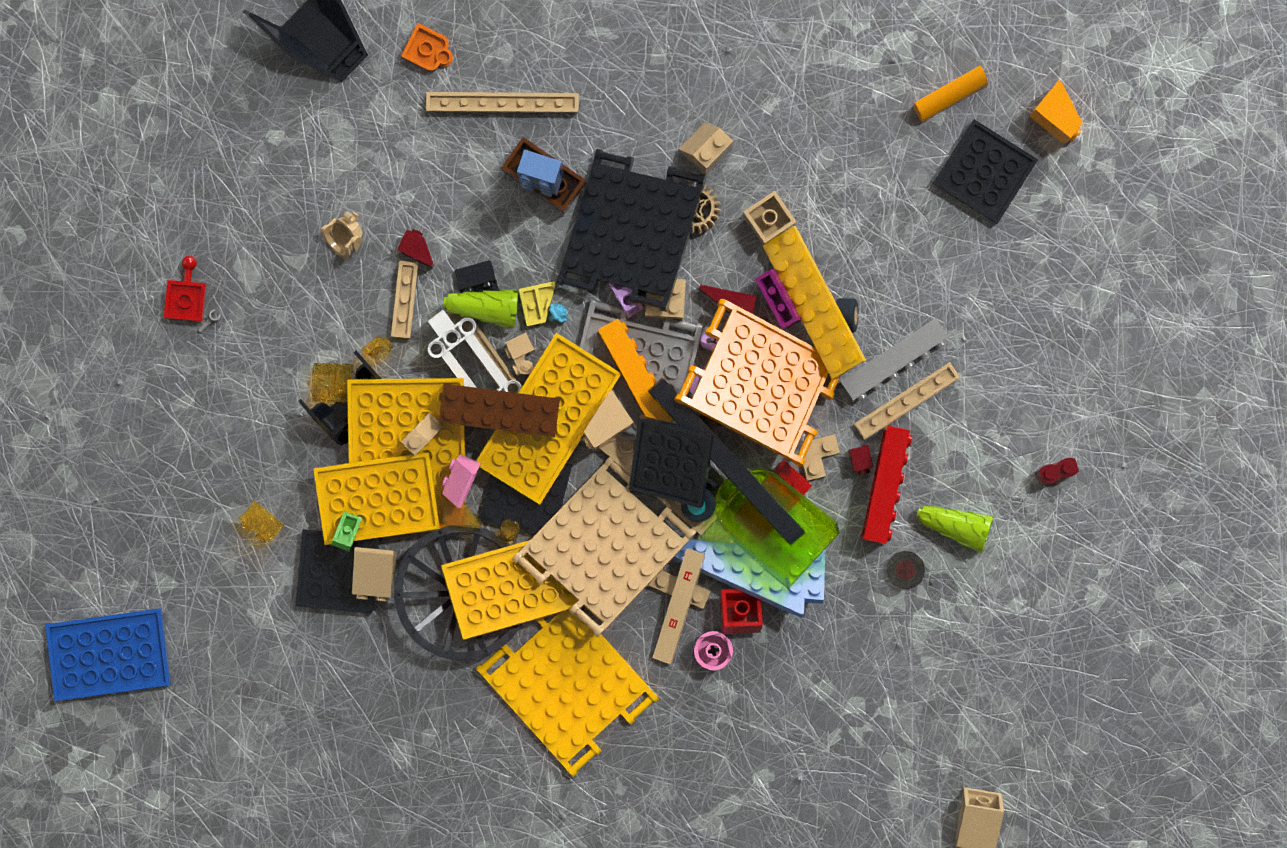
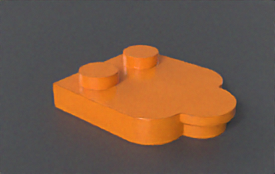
[401,23,453,71]

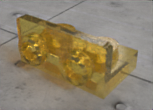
[361,335,393,357]
[239,501,285,543]

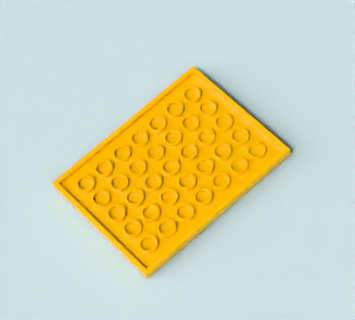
[347,378,466,533]

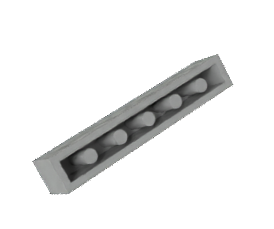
[839,318,949,402]

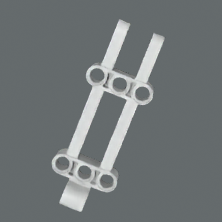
[428,310,522,393]

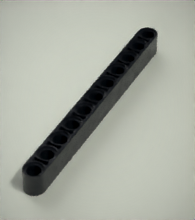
[648,378,805,546]

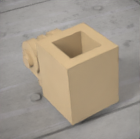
[504,333,535,376]

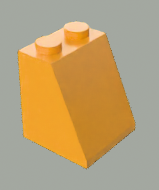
[1029,80,1083,145]

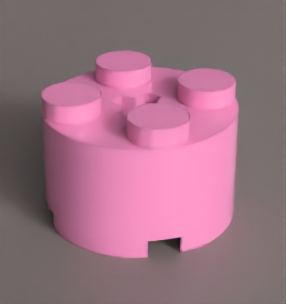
[694,631,733,670]

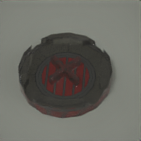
[886,551,925,589]

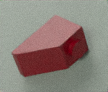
[397,229,434,269]

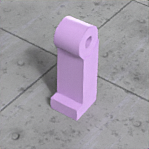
[608,283,643,318]

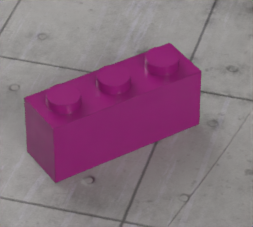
[755,269,801,329]

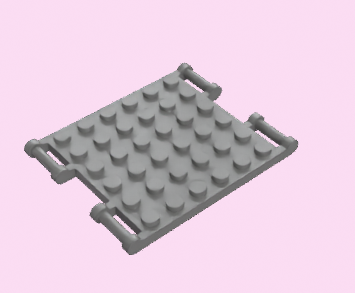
[579,298,703,455]

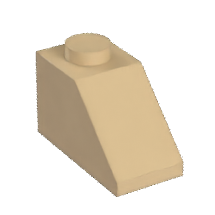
[401,413,443,455]

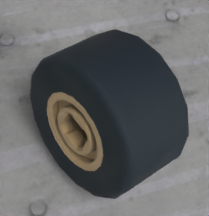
[836,298,859,333]

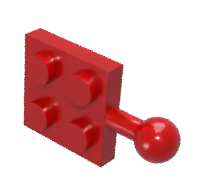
[164,256,207,322]

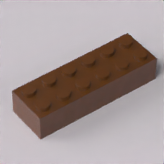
[439,383,560,437]

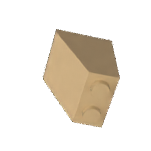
[678,122,733,175]
[583,390,634,451]
[352,547,397,601]
[956,787,1004,848]

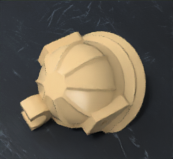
[320,212,363,260]

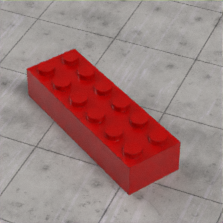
[860,425,912,545]

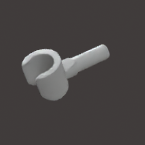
[198,309,221,333]

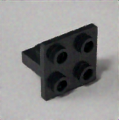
[454,260,499,293]

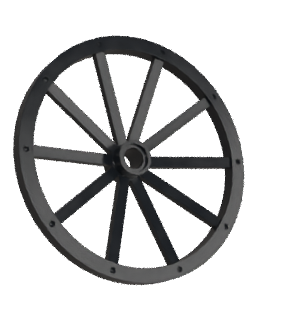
[394,525,522,660]

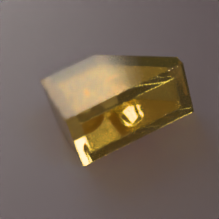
[442,499,482,528]

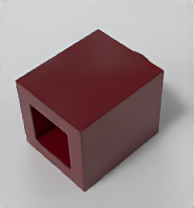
[848,445,874,475]

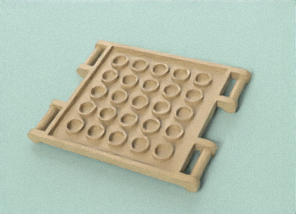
[512,457,697,637]

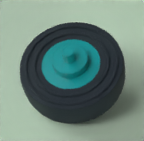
[681,489,716,522]

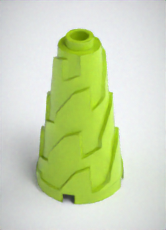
[443,289,518,328]
[916,506,994,553]

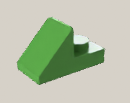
[331,512,362,551]

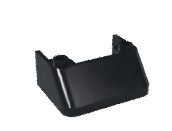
[298,350,382,445]

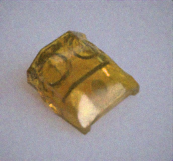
[311,363,354,403]

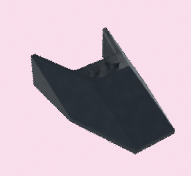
[243,0,368,82]

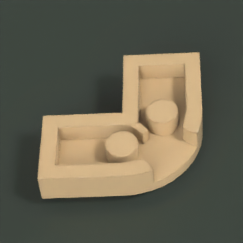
[803,434,840,481]

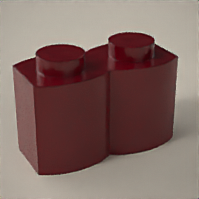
[1035,458,1079,485]

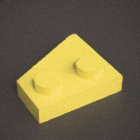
[519,281,555,327]

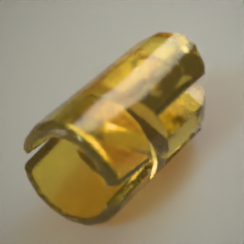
[500,519,519,544]

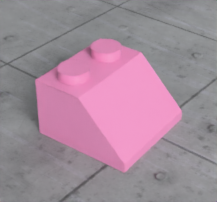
[442,454,481,508]

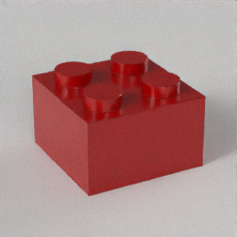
[720,589,763,634]

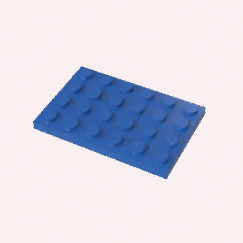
[45,608,171,701]

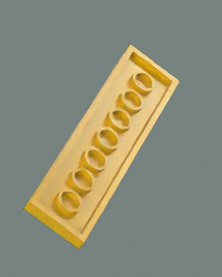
[762,226,866,379]

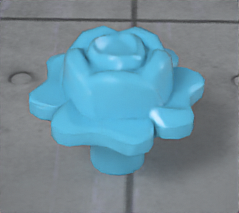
[548,303,568,323]

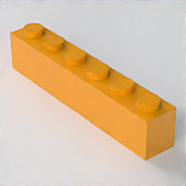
[598,319,674,423]

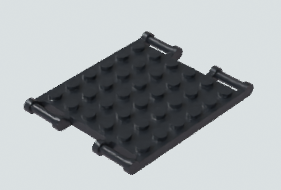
[556,149,707,312]

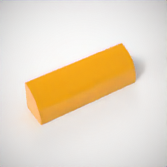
[913,65,988,123]

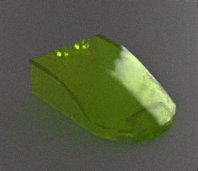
[715,468,840,589]

